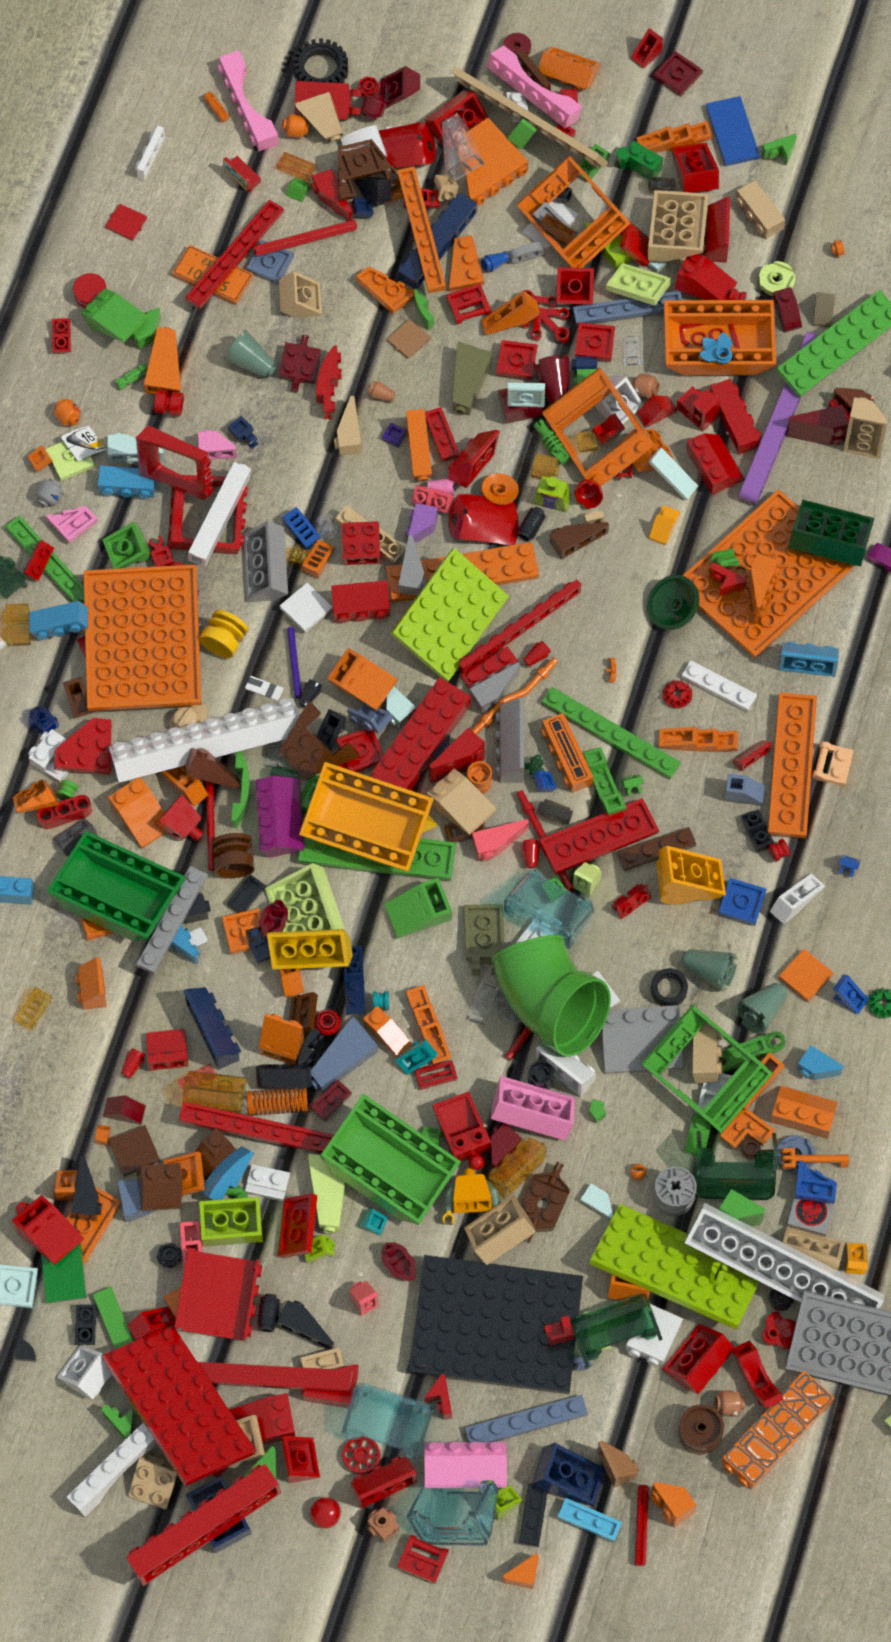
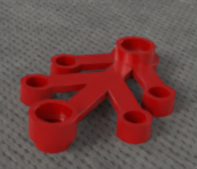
[520,290,570,343]

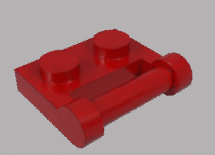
[446,284,491,325]
[397,1534,449,1584]

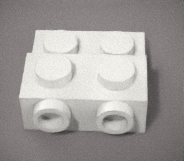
[28,729,70,783]

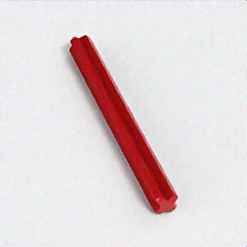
[254,220,357,256]

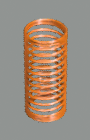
[247,1088,308,1116]

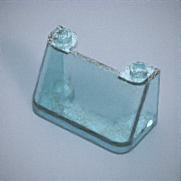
[504,869,594,949]
[341,1383,437,1459]
[406,1480,499,1546]

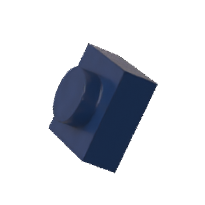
[351,198,374,218]

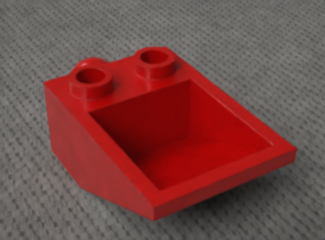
[432,1091,491,1170]
[11,1195,84,1265]

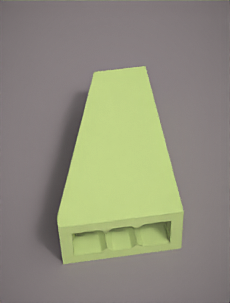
[308,1154,346,1234]

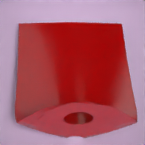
[379,122,437,168]
[448,494,518,545]

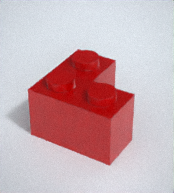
[677,386,720,431]

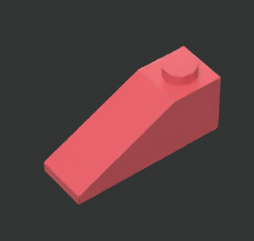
[472,819,529,861]

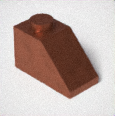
[832,387,875,413]

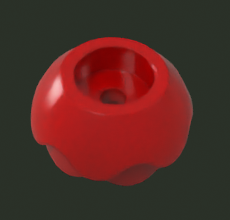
[357,76,380,97]

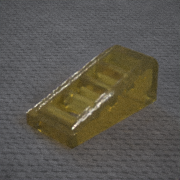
[15,987,54,1030]

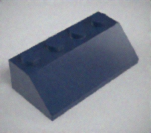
[184,987,241,1070]

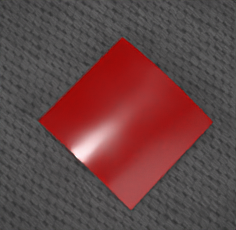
[619,220,649,267]

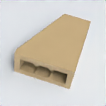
[295,92,344,142]

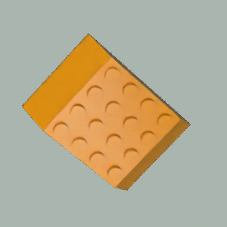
[299,762,434,872]

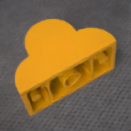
[656,846,726,905]

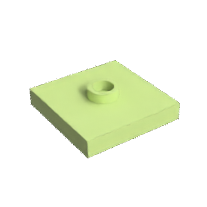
[46,441,95,481]

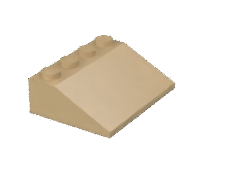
[648,190,709,262]

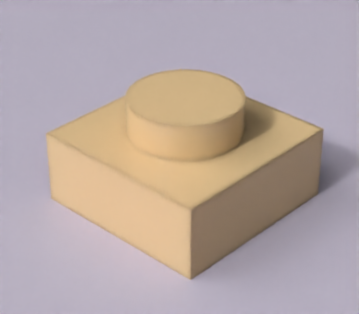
[584,510,604,524]

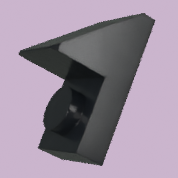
[316,709,346,751]

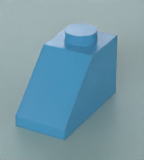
[797,1045,844,1080]

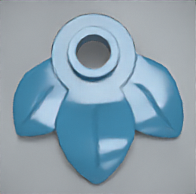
[699,332,732,364]

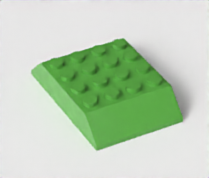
[320,1093,461,1225]

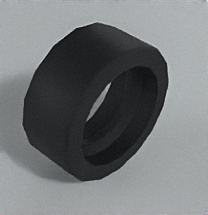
[651,968,688,1006]

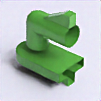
[710,548,740,568]

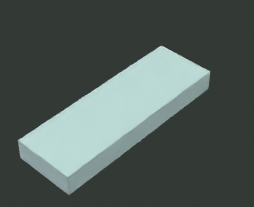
[648,448,698,500]

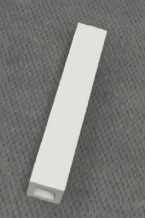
[188,462,251,568]

